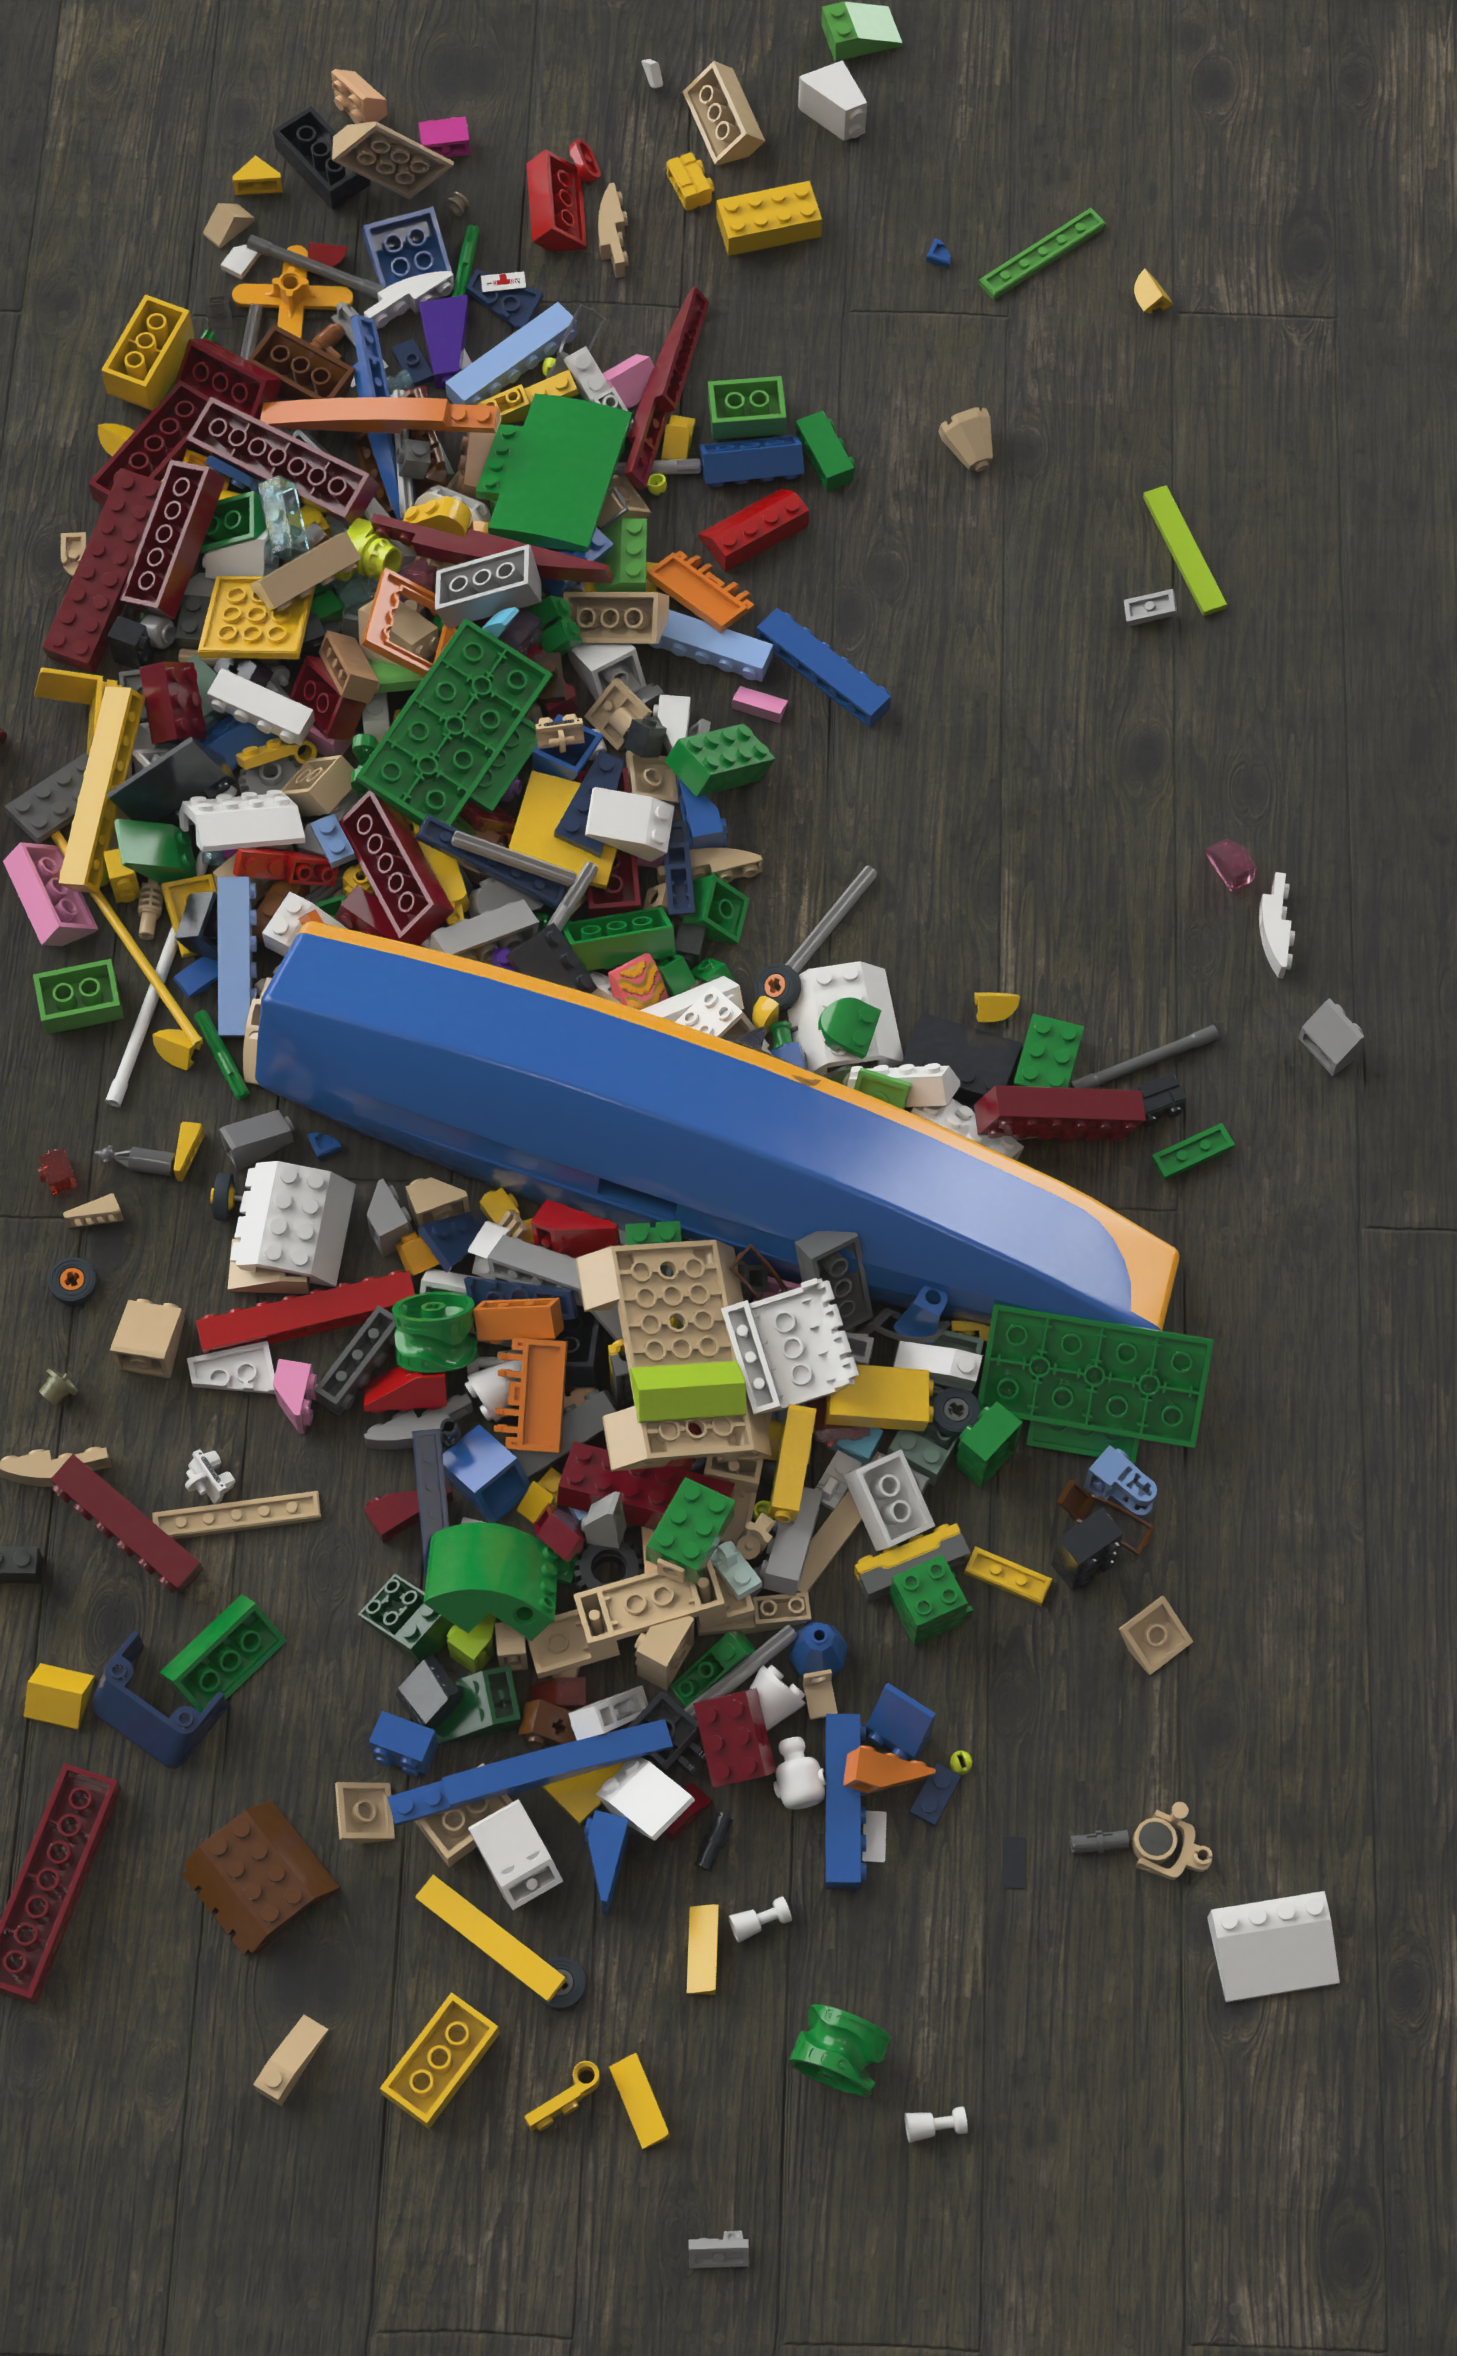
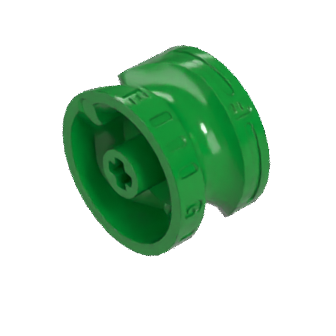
[392,1291,479,1373]
[788,2004,892,2097]

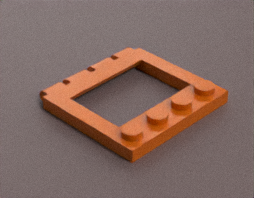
[361,568,460,677]

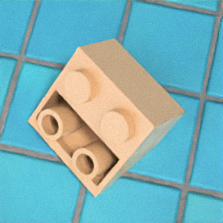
[331,69,388,124]

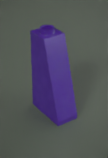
[419,295,469,389]

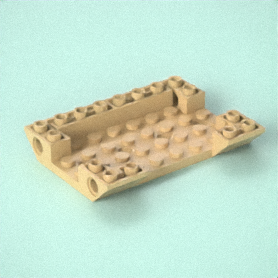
[576,1240,772,1471]

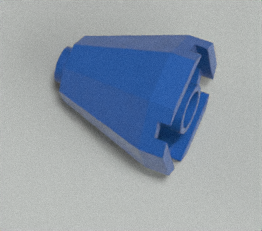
[788,1621,848,1678]

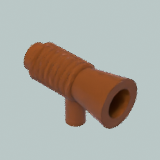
[309,322,345,360]

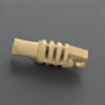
[138,878,163,940]

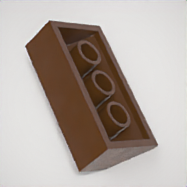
[247,324,355,400]

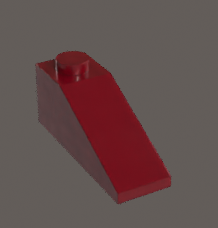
[364,1486,454,1544]

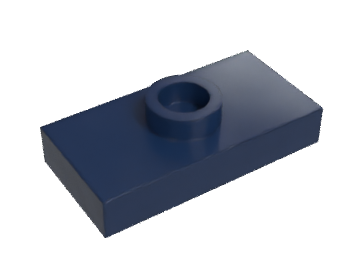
[391,339,434,389]

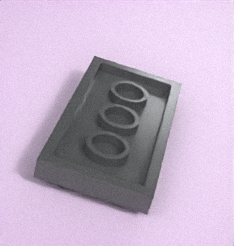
[4,753,89,844]

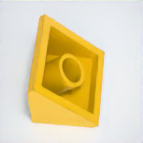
[24,1663,95,1730]

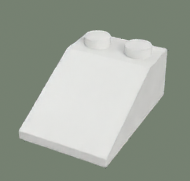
[585,787,674,862]
[262,891,348,957]
[596,1757,695,1841]

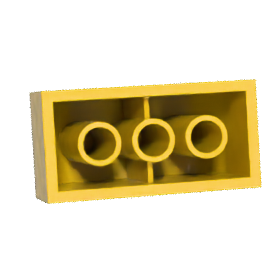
[101,295,194,411]

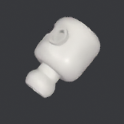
[774,1737,826,1810]

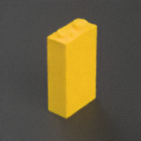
[826,1364,934,1431]

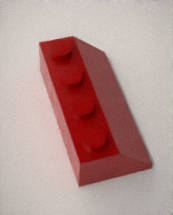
[526,150,587,251]
[698,488,809,572]

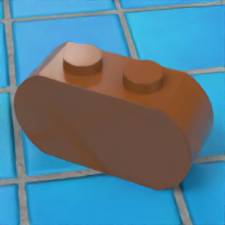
[252,879,310,945]

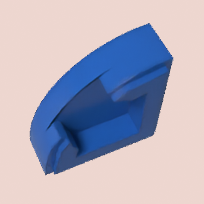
[926,238,951,269]
[307,1132,343,1160]

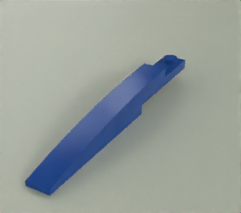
[350,314,417,521]
[388,1719,673,1826]

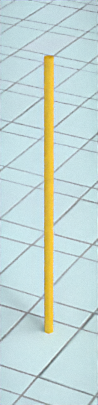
[51,831,203,1047]

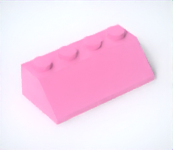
[3,842,98,946]

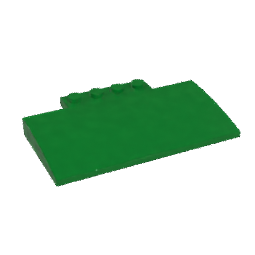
[475,394,633,552]
[355,618,552,827]
[978,1303,1214,1463]

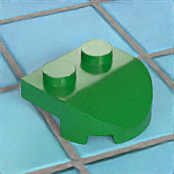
[818,997,882,1059]

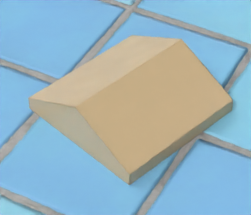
[625,751,679,805]
[1119,1596,1193,1675]
[335,1782,395,1844]

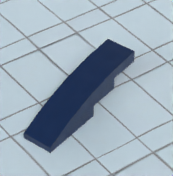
[664,821,695,916]

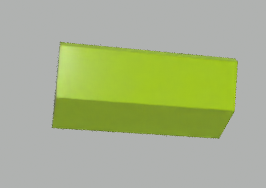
[629,1361,746,1423]

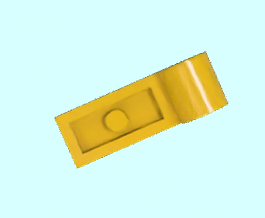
[236,738,317,770]
[524,2061,600,2132]

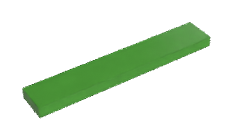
[979,208,1106,300]

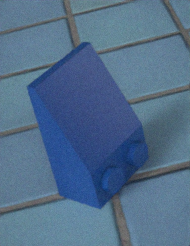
[677,776,727,850]
[866,1683,936,1762]
[584,1810,630,1915]

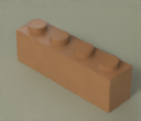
[456,414,502,506]
[318,630,379,704]

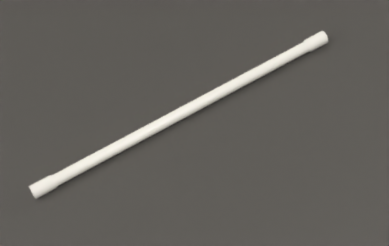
[105,786,237,1107]

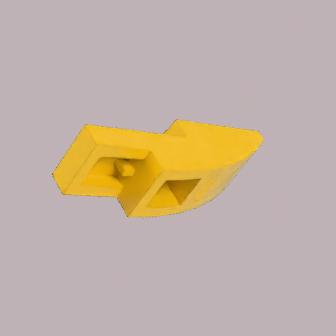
[477,370,579,424]

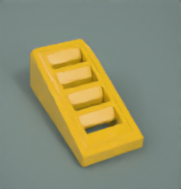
[173,1122,205,1181]

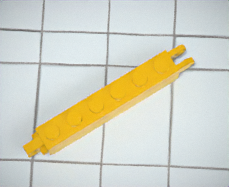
[405,817,470,926]

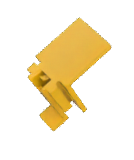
[34,668,134,762]

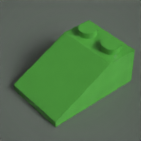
[821,1,902,61]

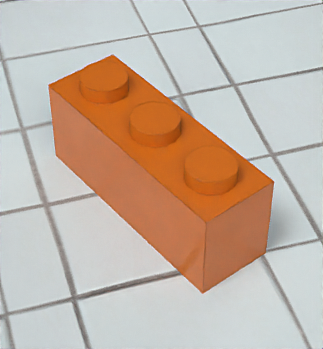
[473,1298,564,1344]

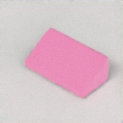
[732,686,788,723]

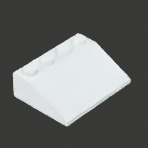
[1207,1891,1340,2003]

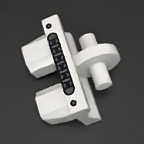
[185,1449,235,1504]

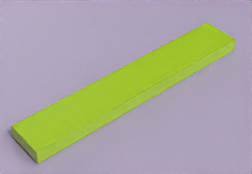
[1143,485,1227,617]

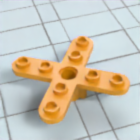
[232,245,353,339]

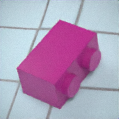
[418,117,471,158]

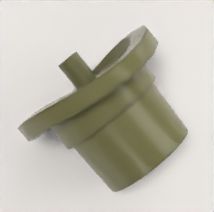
[39,1368,78,1406]

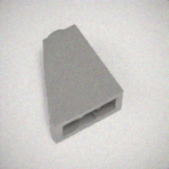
[219,1110,295,1171]

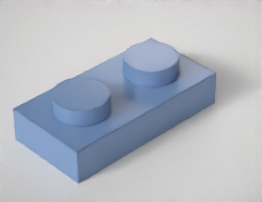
[310,814,356,869]

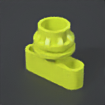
[333,518,402,582]

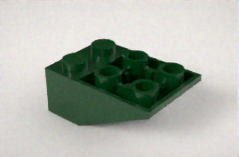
[358,1574,455,1664]
[435,1665,521,1745]

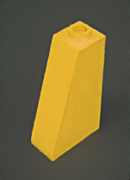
[768,1404,817,1523]

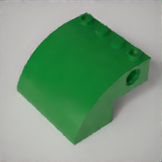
[423,1522,559,1641]

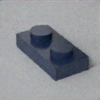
[909,1763,961,1827]

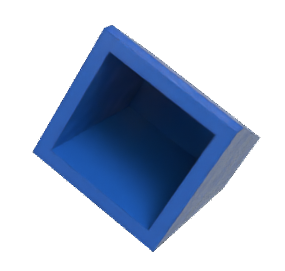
[532,714,603,781]
[443,1425,531,1523]

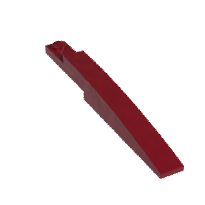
[624,286,709,490]
[370,513,613,583]

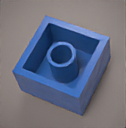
[369,1711,438,1777]

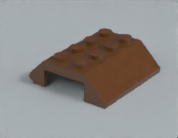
[353,388,448,519]
[182,1800,340,1955]

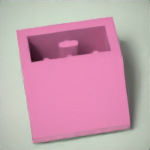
[273,1359,318,1434]

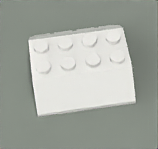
[178,790,305,852]
[787,961,903,1077]
[230,1161,356,1288]
[721,1278,859,1415]

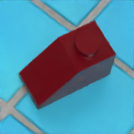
[663,1782,712,1842]

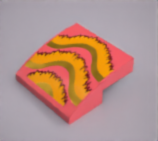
[608,953,669,1010]

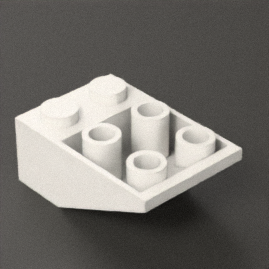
[468,1799,563,1910]

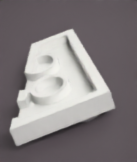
[187,1341,275,1394]

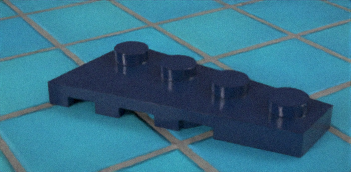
[554,750,623,858]
[464,1276,579,1332]

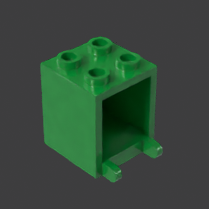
[889,1554,974,1646]

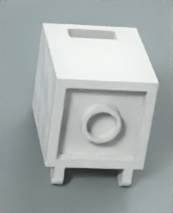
[676,986,771,1056]

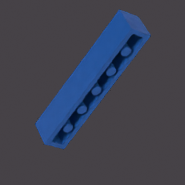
[756,608,891,728]
[825,1714,866,1889]

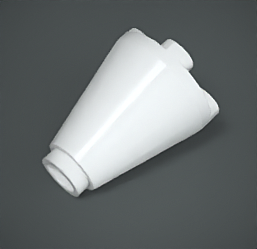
[465,1360,522,1423]
[750,1664,806,1731]

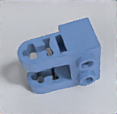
[1084,1445,1157,1519]

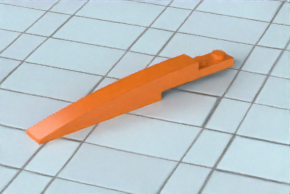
[260,397,500,434]

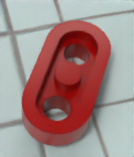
[569,139,601,183]

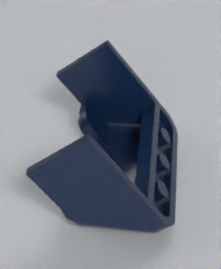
[91,1630,228,1768]

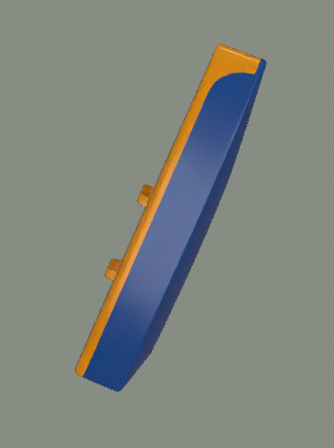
[255,921,1180,1331]

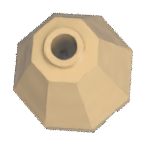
[938,407,993,472]

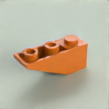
[843,1746,936,1794]

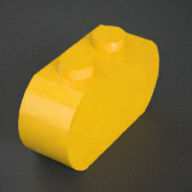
[403,496,472,551]

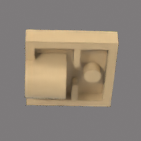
[584,678,653,751]

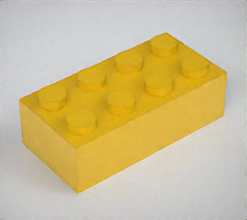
[716,181,822,256]
[380,1992,500,2129]

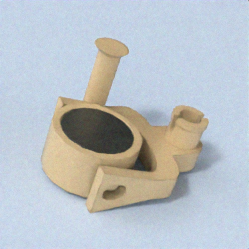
[1131,1802,1212,1880]

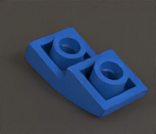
[173,957,218,999]

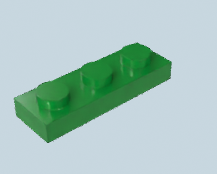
[1151,1123,1235,1181]

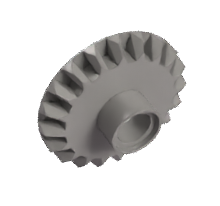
[238,755,302,795]

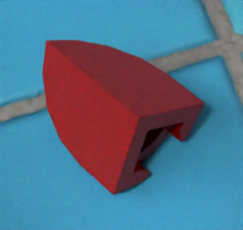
[308,242,348,267]

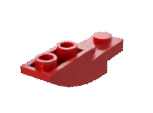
[233,847,339,887]

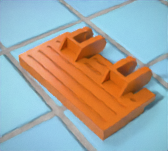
[646,551,754,633]
[494,1338,568,1453]

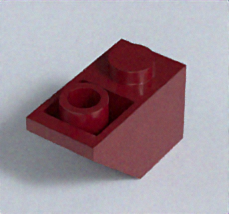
[533,1503,585,1562]

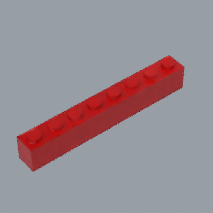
[196,1270,415,1354]

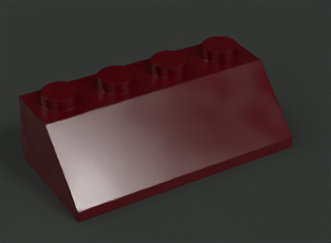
[174,338,283,420]

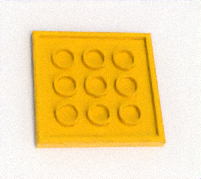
[198,576,316,659]
[508,771,618,889]

